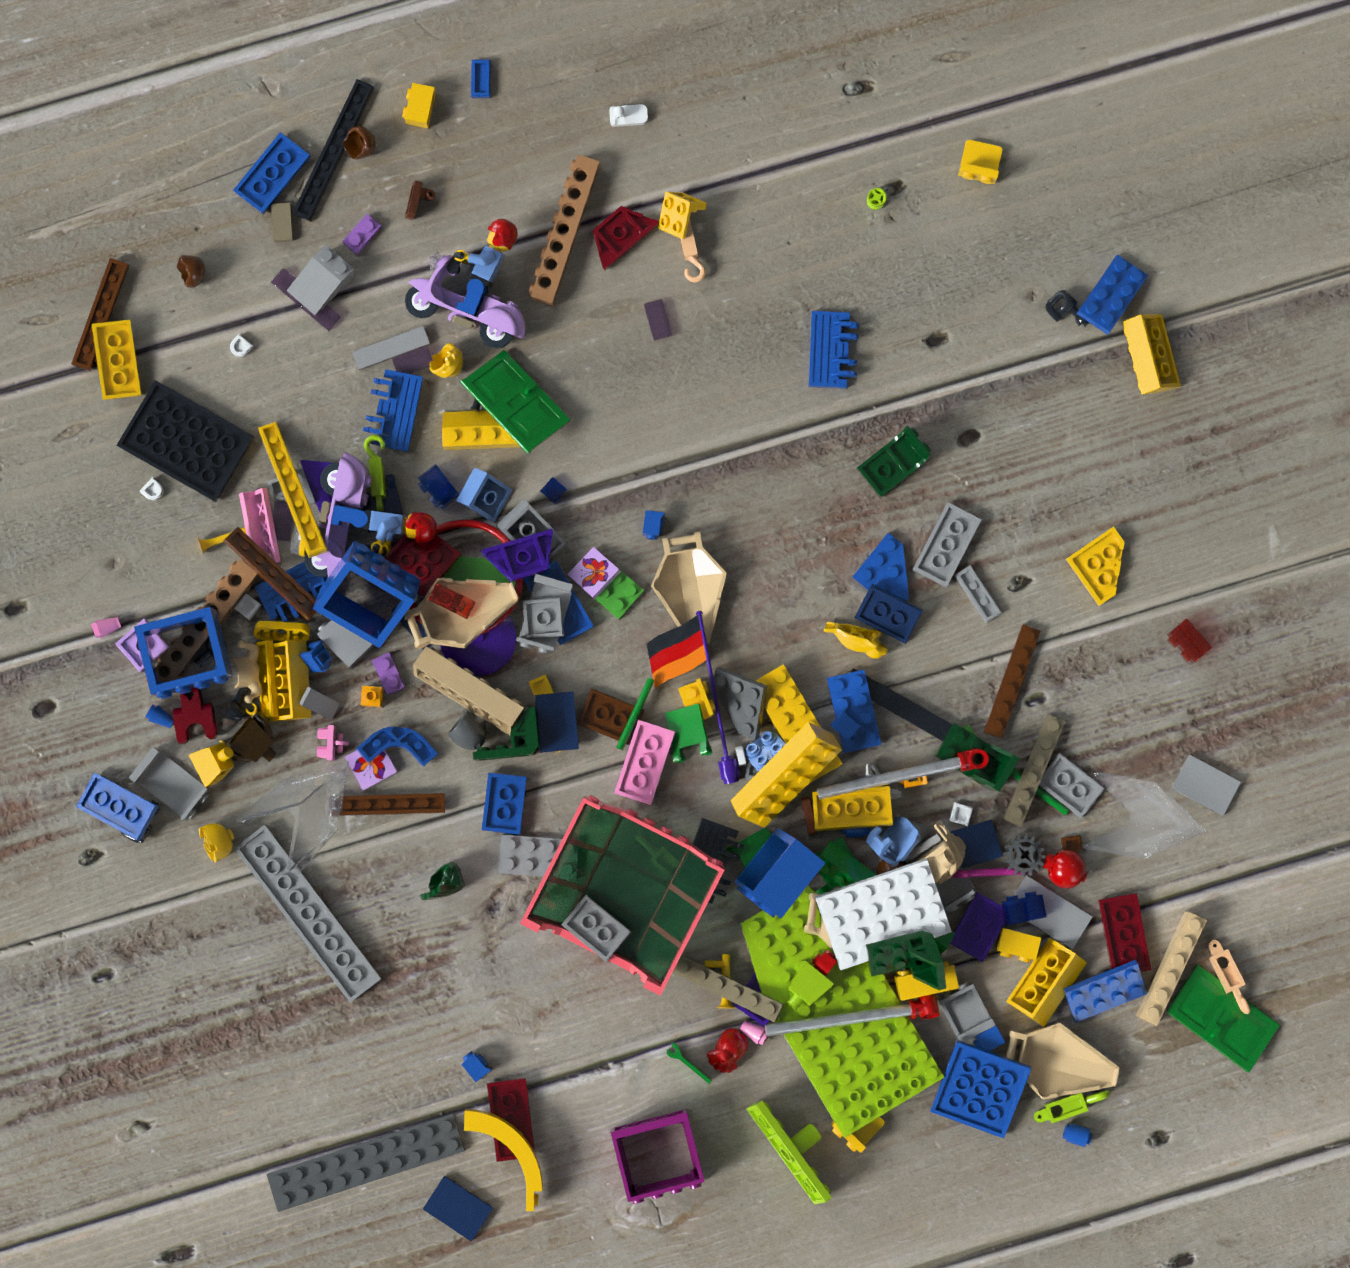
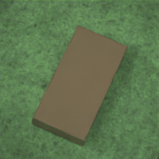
[271,203,293,242]

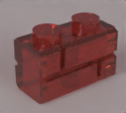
[1166,618,1212,663]

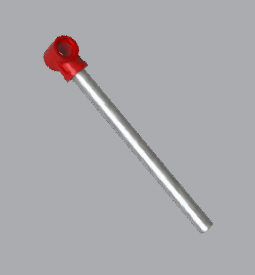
[817,748,989,800]
[765,994,940,1036]

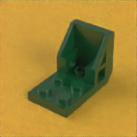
[473,707,540,761]
[934,723,1020,792]
[866,930,946,990]

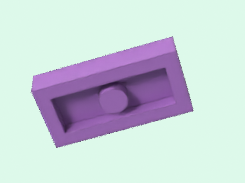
[342,214,382,255]
[372,653,405,695]

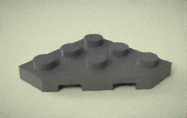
[714,667,768,740]

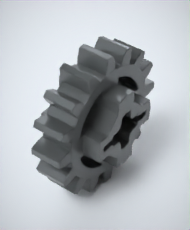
[1003,834,1046,877]

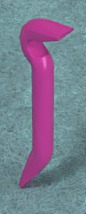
[952,868,1027,878]

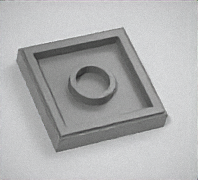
[522,597,564,639]

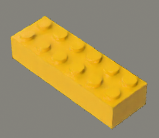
[756,664,843,784]
[730,722,842,828]

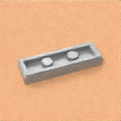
[954,565,1002,623]

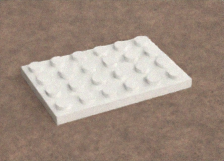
[815,858,952,970]

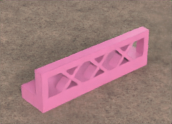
[239,488,281,564]

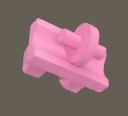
[317,725,349,761]

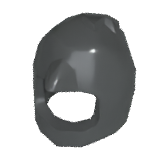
[448,708,486,750]

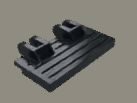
[677,818,744,904]

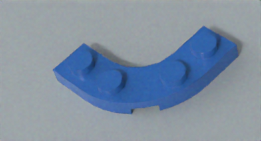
[356,726,438,767]

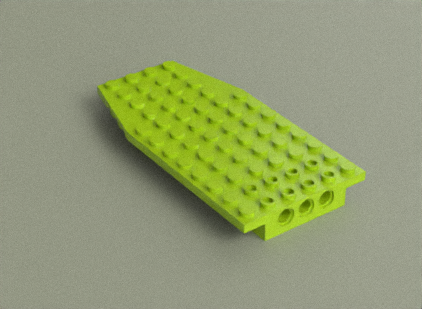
[740,885,944,1138]

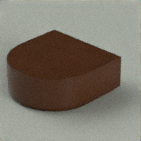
[1061,835,1082,854]

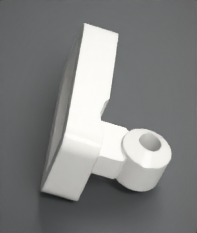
[609,104,648,127]

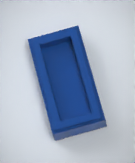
[471,60,491,98]

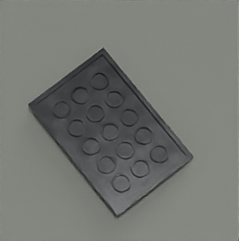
[116,380,255,502]

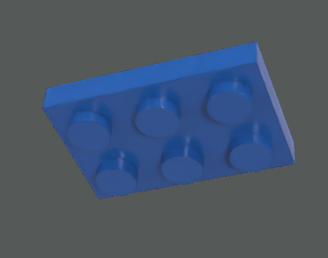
[482,773,527,835]

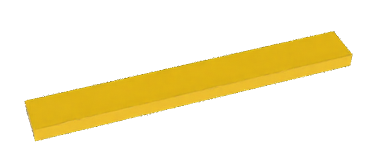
[258,422,327,558]

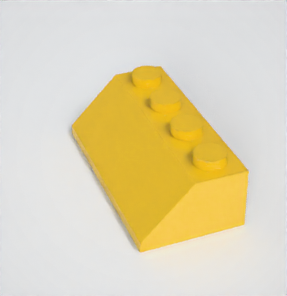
[1123,314,1181,395]
[442,410,520,450]
[270,641,312,722]
[1006,938,1087,1027]

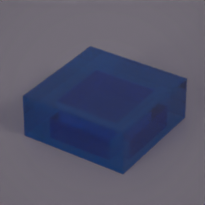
[540,477,567,504]

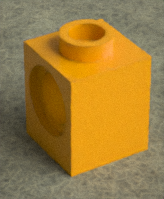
[361,686,384,708]

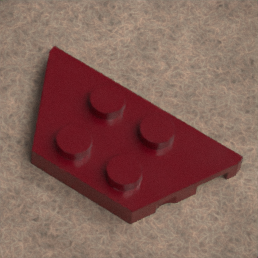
[593,206,659,271]

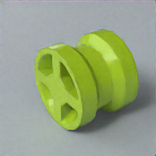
[867,188,886,210]

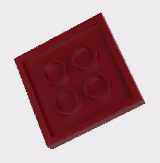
[385,534,461,598]

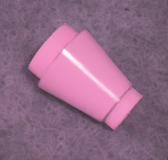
[91,617,121,638]
[740,1020,768,1045]

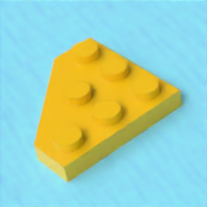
[1066,526,1125,606]

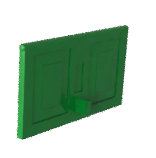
[460,350,570,454]
[1166,964,1280,1073]

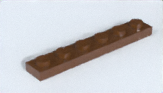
[71,258,129,371]
[224,527,317,621]
[983,624,1041,739]
[329,793,445,816]

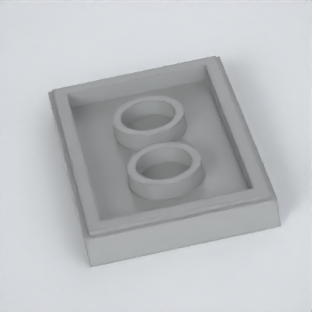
[1039,753,1105,819]
[1171,755,1241,816]
[561,895,631,962]

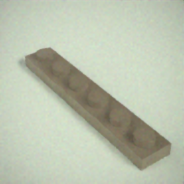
[1003,714,1065,828]
[672,955,784,1022]

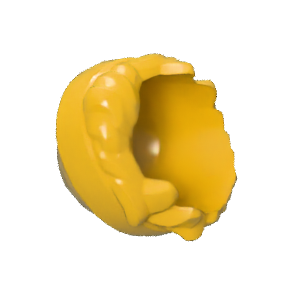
[429,343,463,378]

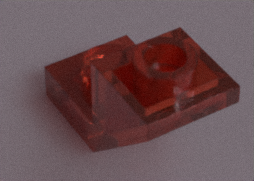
[428,583,476,619]

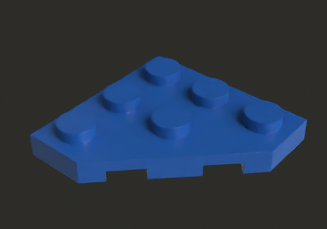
[852,533,909,601]

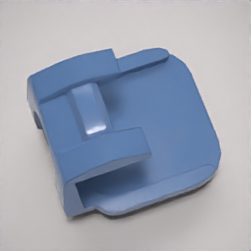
[745,731,786,772]
[866,817,921,867]

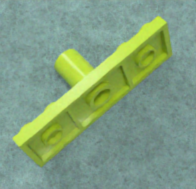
[746,1101,832,1204]

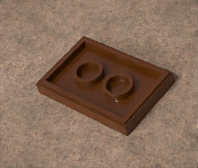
[577,688,645,746]

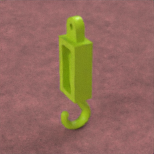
[364,434,387,511]
[1033,1090,1111,1124]

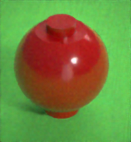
[1043,850,1088,889]

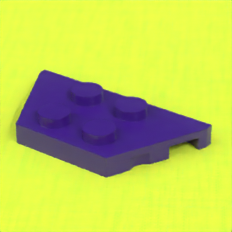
[300,460,333,512]
[482,529,553,582]

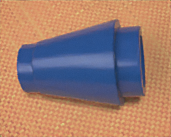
[145,704,174,728]

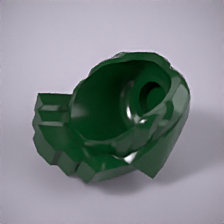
[420,862,466,900]

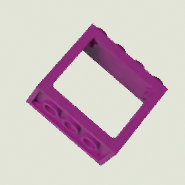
[610,1109,705,1204]

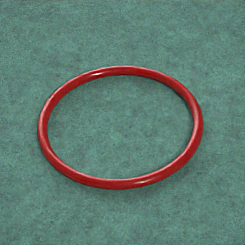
[409,519,523,635]

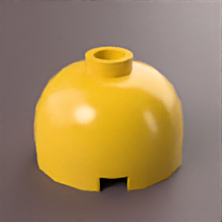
[198,823,234,863]

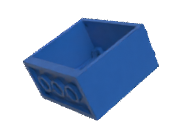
[313,541,421,648]
[134,607,233,699]
[734,828,825,918]

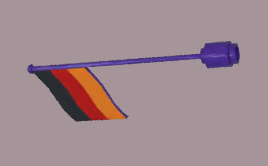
[647,611,740,784]

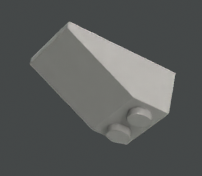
[287,244,354,316]
[497,499,566,560]

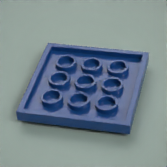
[930,1040,1031,1138]

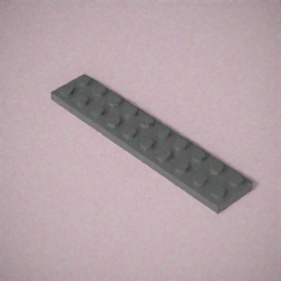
[266,1113,465,1212]

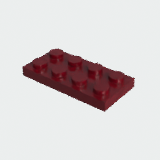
[1098,893,1152,972]
[487,1078,536,1162]

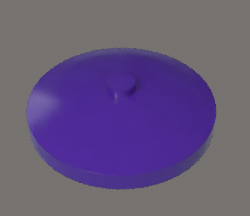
[440,616,517,676]

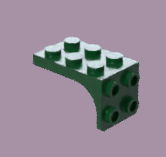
[856,426,931,498]

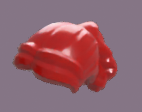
[707,1028,748,1073]

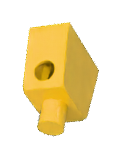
[189,743,234,788]

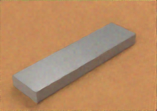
[352,326,430,371]

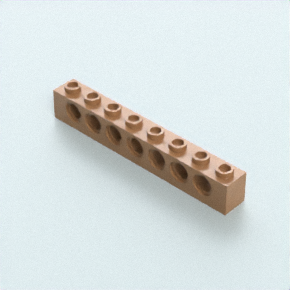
[529,155,600,307]
[145,559,260,683]

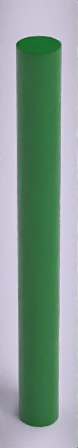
[616,678,655,751]
[1010,768,1069,815]

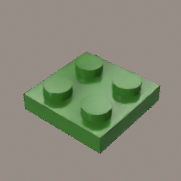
[595,568,644,619]

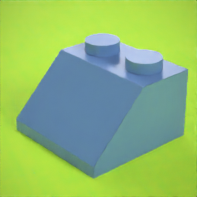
[456,468,512,523]

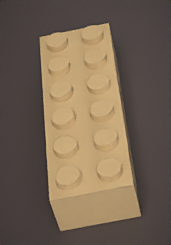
[413,646,524,736]

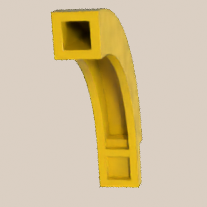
[464,1109,543,1211]

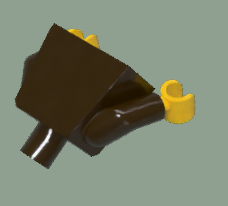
[219,703,276,763]

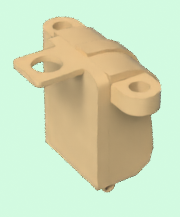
[915,820,966,885]

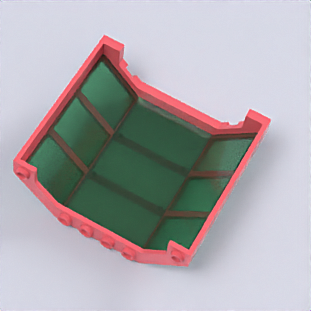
[520,795,725,996]

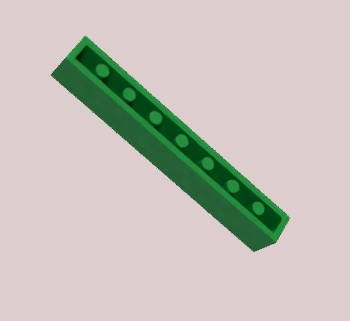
[818,841,955,955]

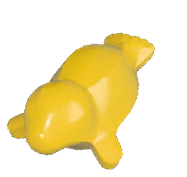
[824,621,888,659]

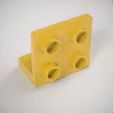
[658,191,707,239]
[678,678,716,720]

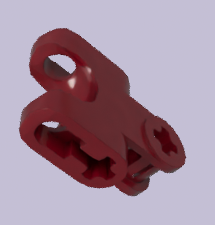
[173,688,218,745]

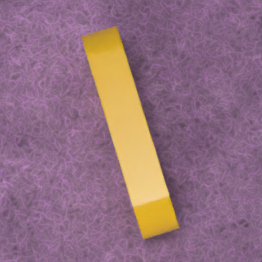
[254,621,311,641]

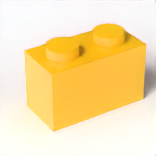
[402,83,436,129]
[996,928,1041,963]

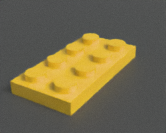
[92,320,141,400]
[812,786,893,831]

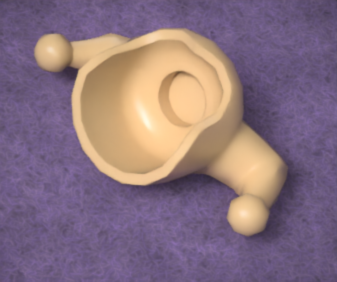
[230,640,262,703]

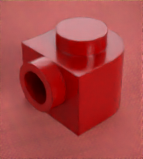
[812,950,837,976]

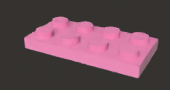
[614,720,675,805]

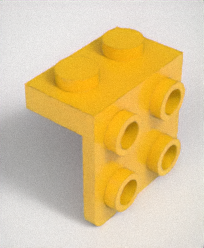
[958,140,1002,184]
[831,1117,885,1153]

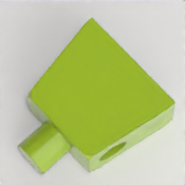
[787,960,834,1010]

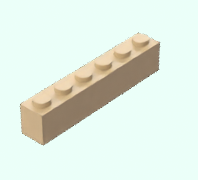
[1136,911,1207,1026]

